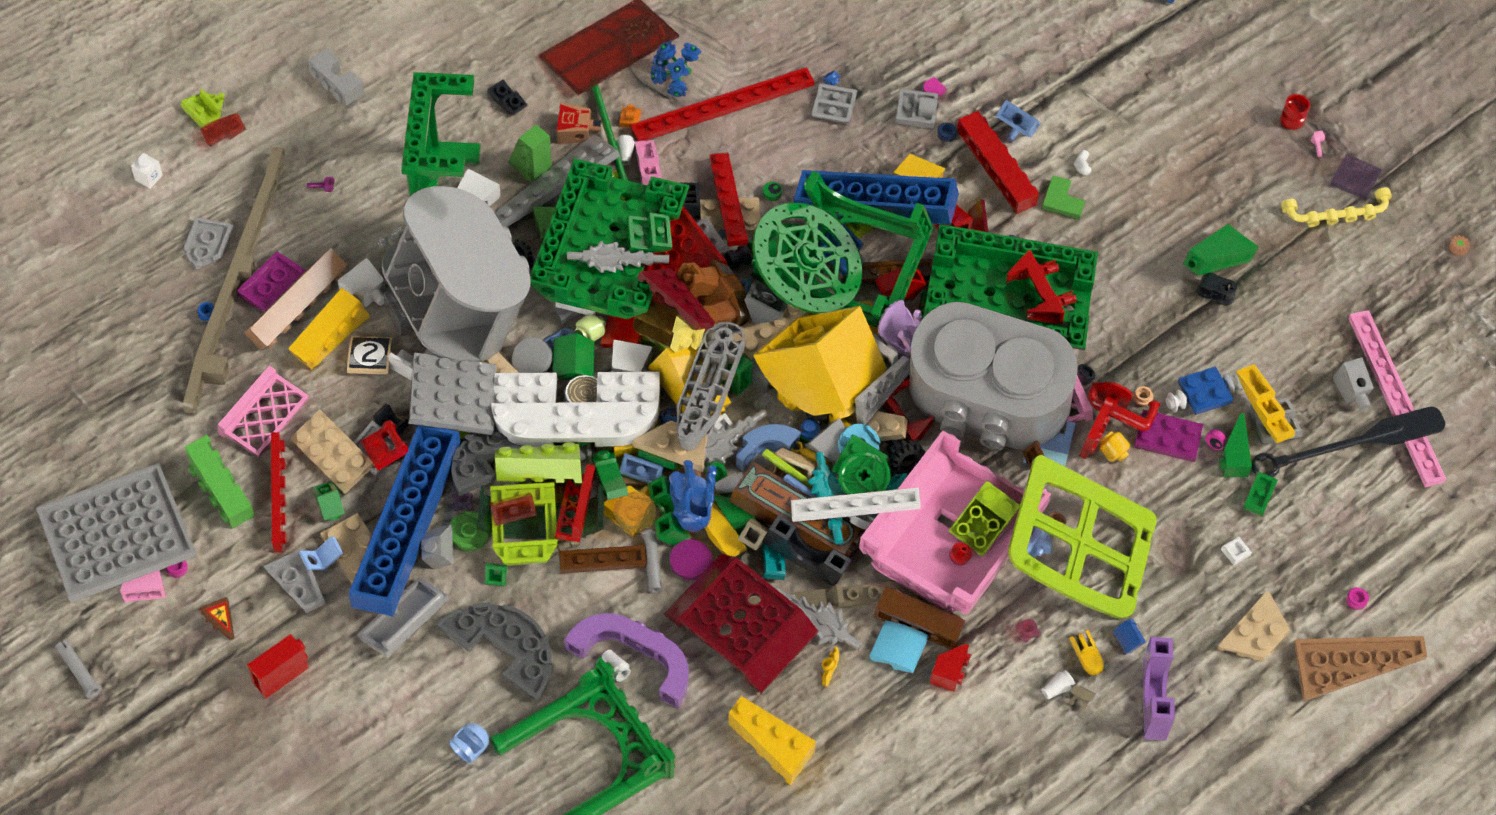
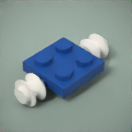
[1166,366,1243,415]

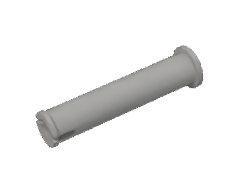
[641,529,663,594]
[55,640,102,698]

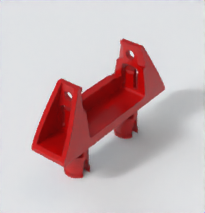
[1006,250,1076,324]
[882,379,934,444]

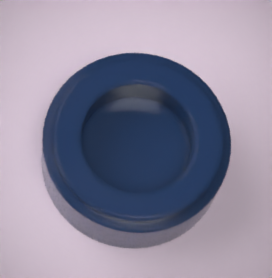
[937,122,957,142]

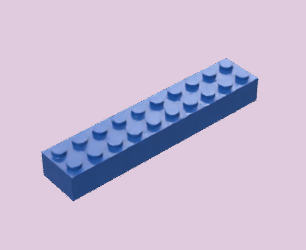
[349,425,461,617]

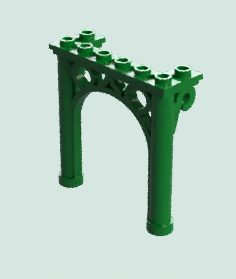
[489,657,676,815]

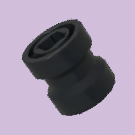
[725,245,752,270]

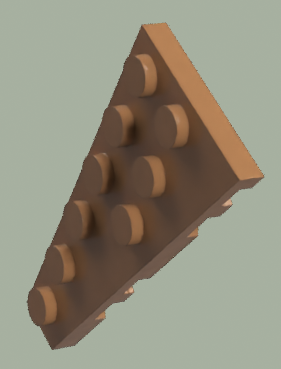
[1294,636,1427,702]

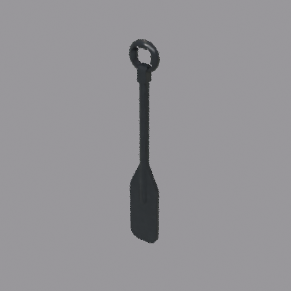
[1251,406,1446,477]

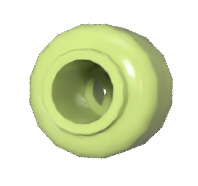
[575,314,606,341]

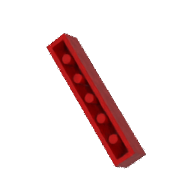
[957,111,1039,214]

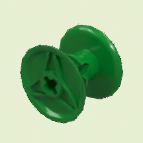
[838,450,893,495]

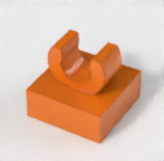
[620,104,641,128]

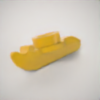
[821,647,839,687]

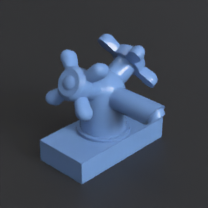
[996,100,1040,143]

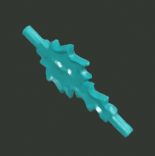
[808,452,845,544]

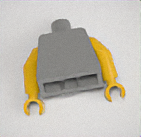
[791,414,851,467]

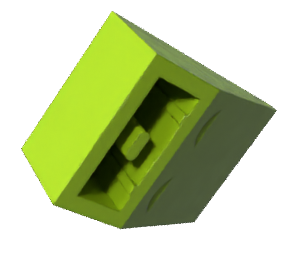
[949,480,1020,557]

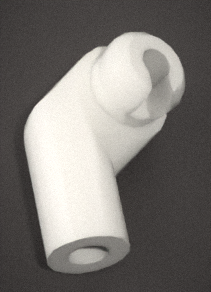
[1074,150,1091,176]

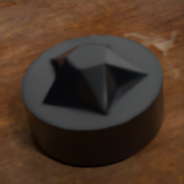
[1077,364,1095,384]

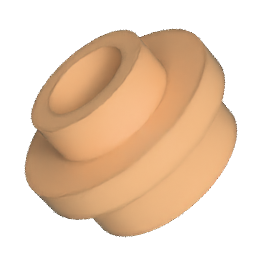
[1133,386,1153,406]

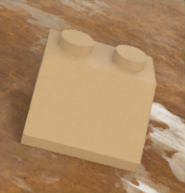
[769,448,818,479]

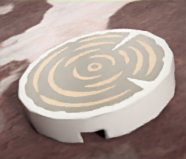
[565,375,597,403]

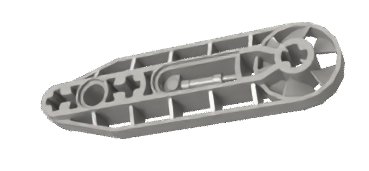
[677,322,745,451]

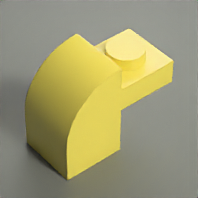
[670,315,705,352]

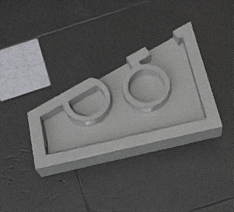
[263,548,326,613]

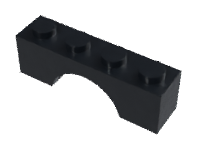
[762,515,851,586]

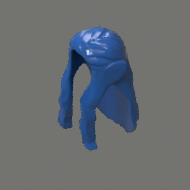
[669,460,717,532]

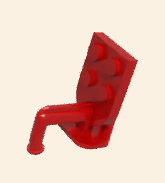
[1079,382,1160,459]

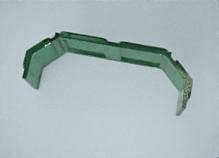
[478,485,605,539]

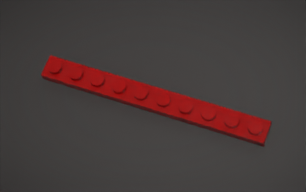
[630,67,814,141]

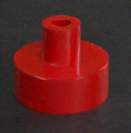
[949,542,972,565]

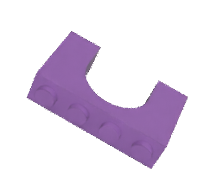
[1143,637,1175,741]

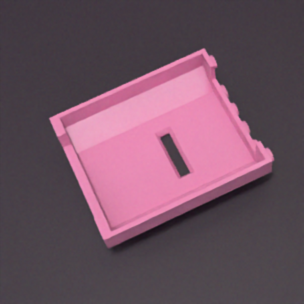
[859,431,1051,614]

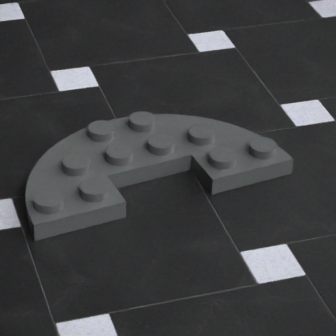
[451,423,564,496]
[436,602,552,702]

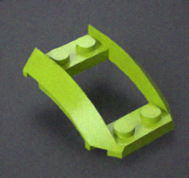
[490,482,558,566]

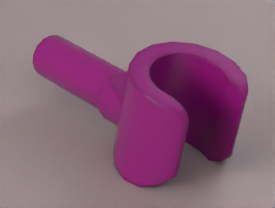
[307,177,335,192]

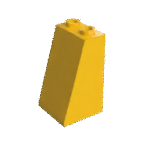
[648,346,731,417]

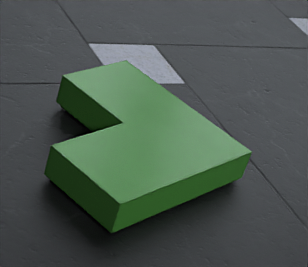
[1042,175,1085,220]

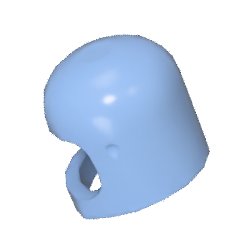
[449,723,489,763]

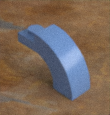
[735,424,801,471]

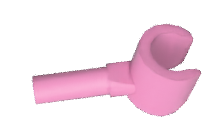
[1311,130,1325,158]

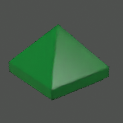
[484,563,507,586]

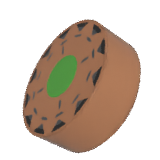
[1449,235,1470,255]

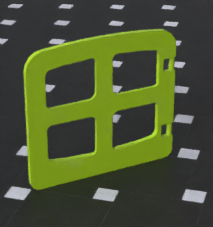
[1008,455,1157,619]

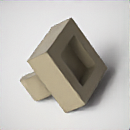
[1070,684,1096,710]

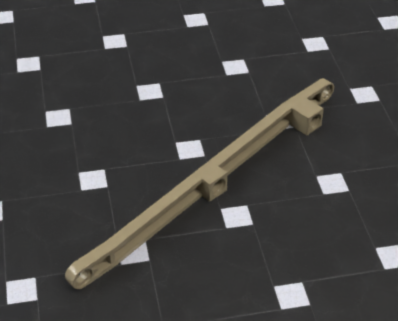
[183,147,285,414]

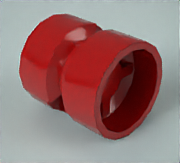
[1280,94,1310,130]

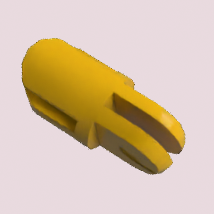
[1069,630,1104,676]

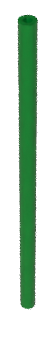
[590,79,631,201]

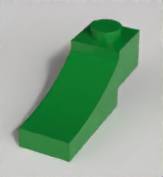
[592,450,628,500]

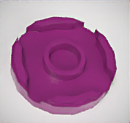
[670,540,712,580]

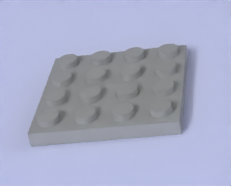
[409,352,496,435]

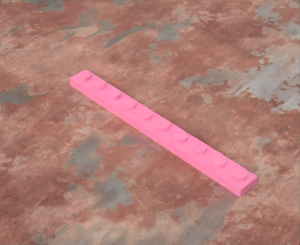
[1348,310,1446,487]

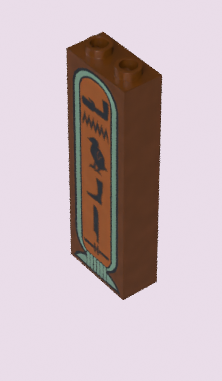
[729,462,862,558]

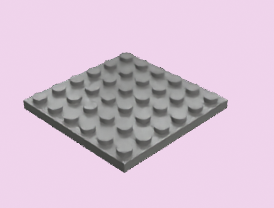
[36,463,197,603]

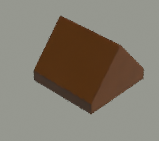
[1022,441,1044,469]

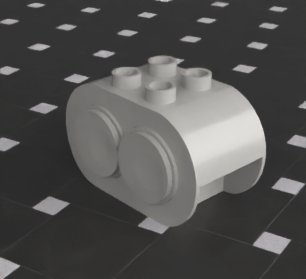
[382,186,531,362]
[909,302,1077,450]

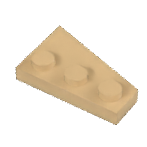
[847,411,907,441]

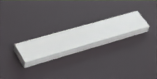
[791,487,921,522]

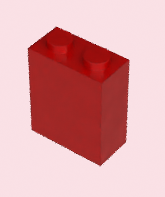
[247,634,309,699]

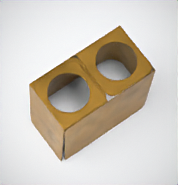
[633,299,679,347]

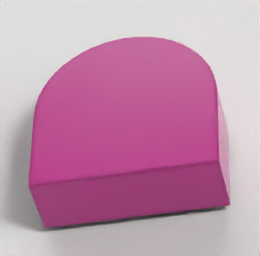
[923,76,946,97]

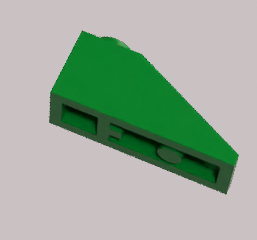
[1218,413,1252,477]

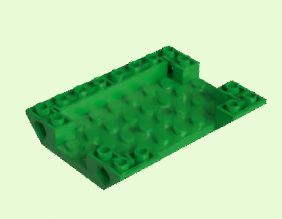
[530,158,689,319]
[923,224,1098,351]

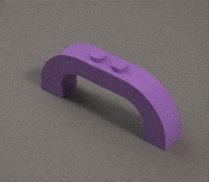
[565,613,689,709]

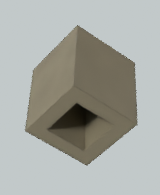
[738,518,769,550]

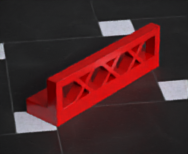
[555,465,595,542]

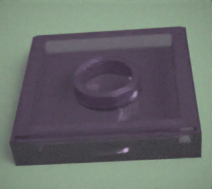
[1330,154,1382,200]

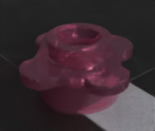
[1015,619,1041,642]

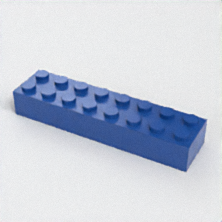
[794,170,959,225]

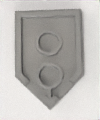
[183,217,234,270]

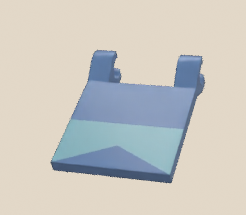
[1023,421,1075,466]

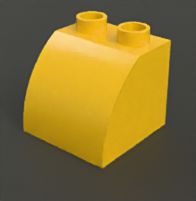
[753,306,888,420]

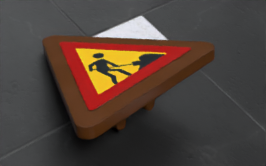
[198,597,234,640]

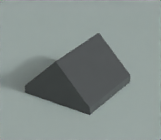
[745,279,787,325]

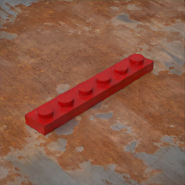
[709,152,748,247]
[271,432,287,553]

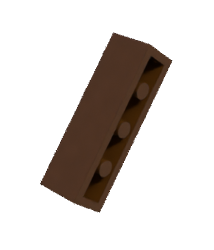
[873,587,965,650]

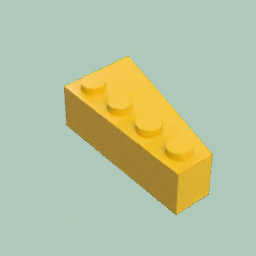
[288,288,370,370]
[728,696,816,786]

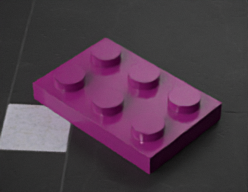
[237,251,306,312]
[1134,409,1203,462]

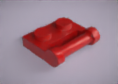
[361,421,409,471]

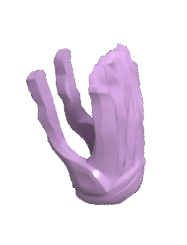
[878,300,922,359]

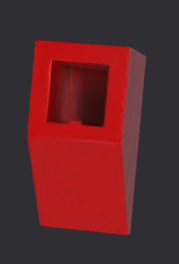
[875,267,926,300]
[930,644,971,692]

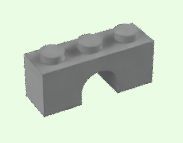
[309,48,364,106]

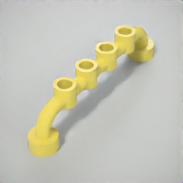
[1281,188,1392,227]

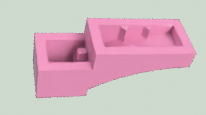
[635,140,662,185]

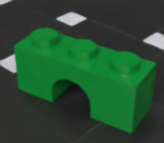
[648,475,690,546]

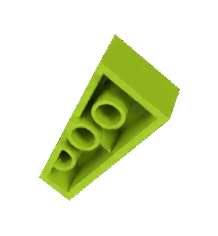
[495,442,582,483]

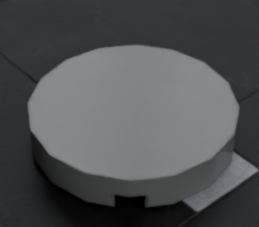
[512,337,552,373]

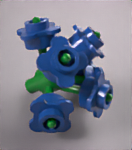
[650,41,701,97]

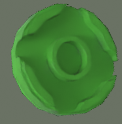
[449,511,491,552]

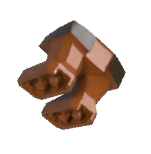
[664,259,750,339]

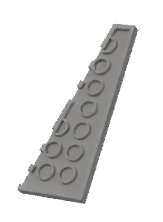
[495,134,620,227]

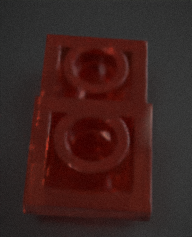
[200,113,247,147]

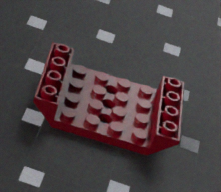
[664,553,819,694]

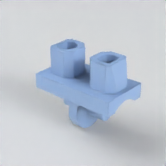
[1027,526,1053,558]

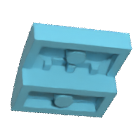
[870,620,929,673]

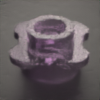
[452,492,473,511]

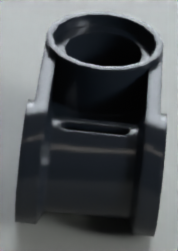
[1196,272,1237,305]

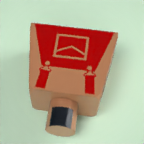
[557,103,602,144]

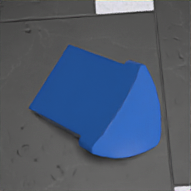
[1112,619,1146,654]

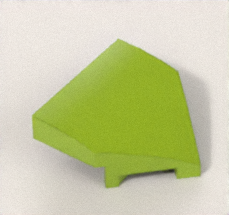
[181,89,225,130]

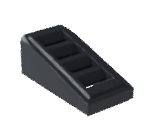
[680,182,701,218]

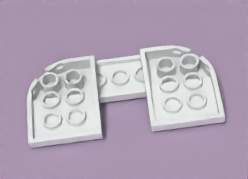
[491,372,660,447]

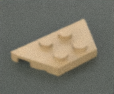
[633,421,707,472]
[1217,591,1290,662]

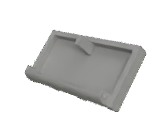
[357,577,449,658]

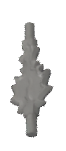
[567,241,669,273]
[682,409,767,469]
[773,585,863,650]

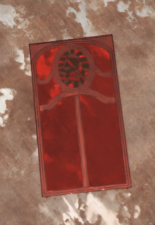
[538,0,679,95]

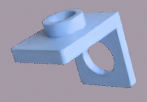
[299,536,343,570]

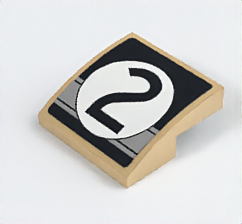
[347,336,392,374]

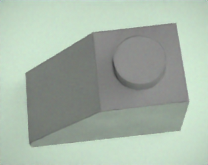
[422,524,453,569]

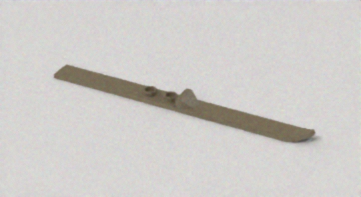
[734,581,923,620]

